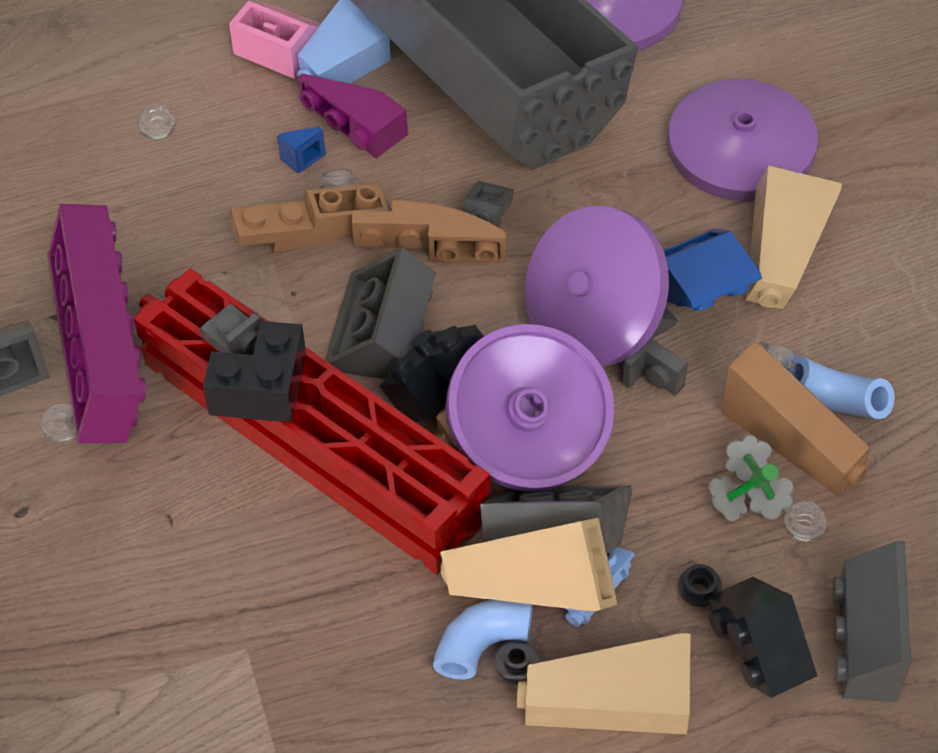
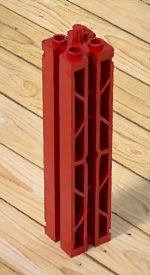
[133,268,491,575]

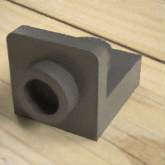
[463,181,514,228]
[200,304,263,355]
[622,338,688,396]

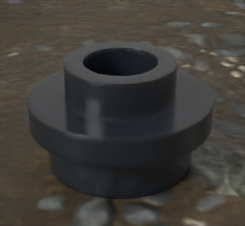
[678,564,722,607]
[495,641,539,684]

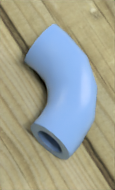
[784,356,895,419]
[433,599,534,680]

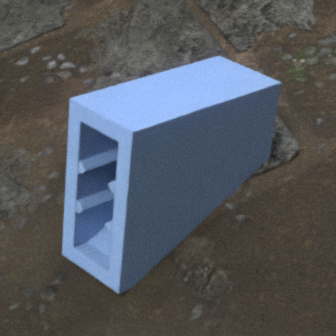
[297,0,391,84]

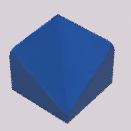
[277,127,326,174]

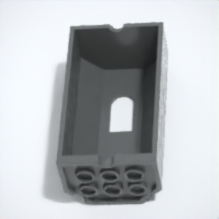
[351,0,638,170]

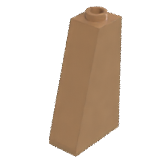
[721,341,870,496]

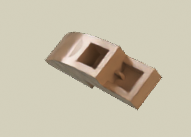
[229,183,390,253]
[352,200,506,263]

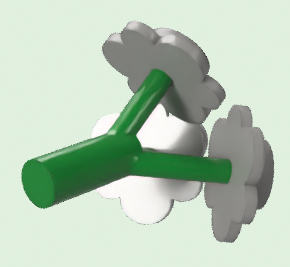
[709,434,794,521]

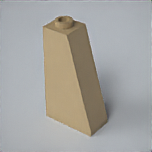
[746,165,842,309]
[440,518,618,611]
[517,633,691,735]

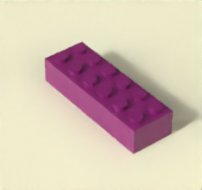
[47,204,146,443]

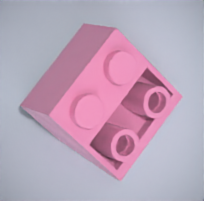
[229,1,321,79]

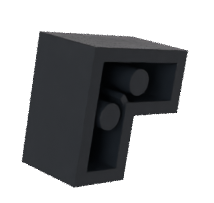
[203,321,306,423]
[379,325,484,422]
[708,577,818,698]

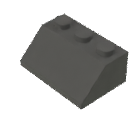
[325,247,436,379]
[0,320,49,396]
[480,485,632,554]
[832,541,911,702]

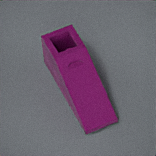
[298,73,408,159]

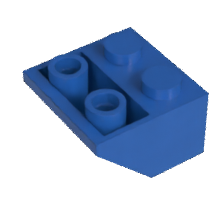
[663,228,762,311]

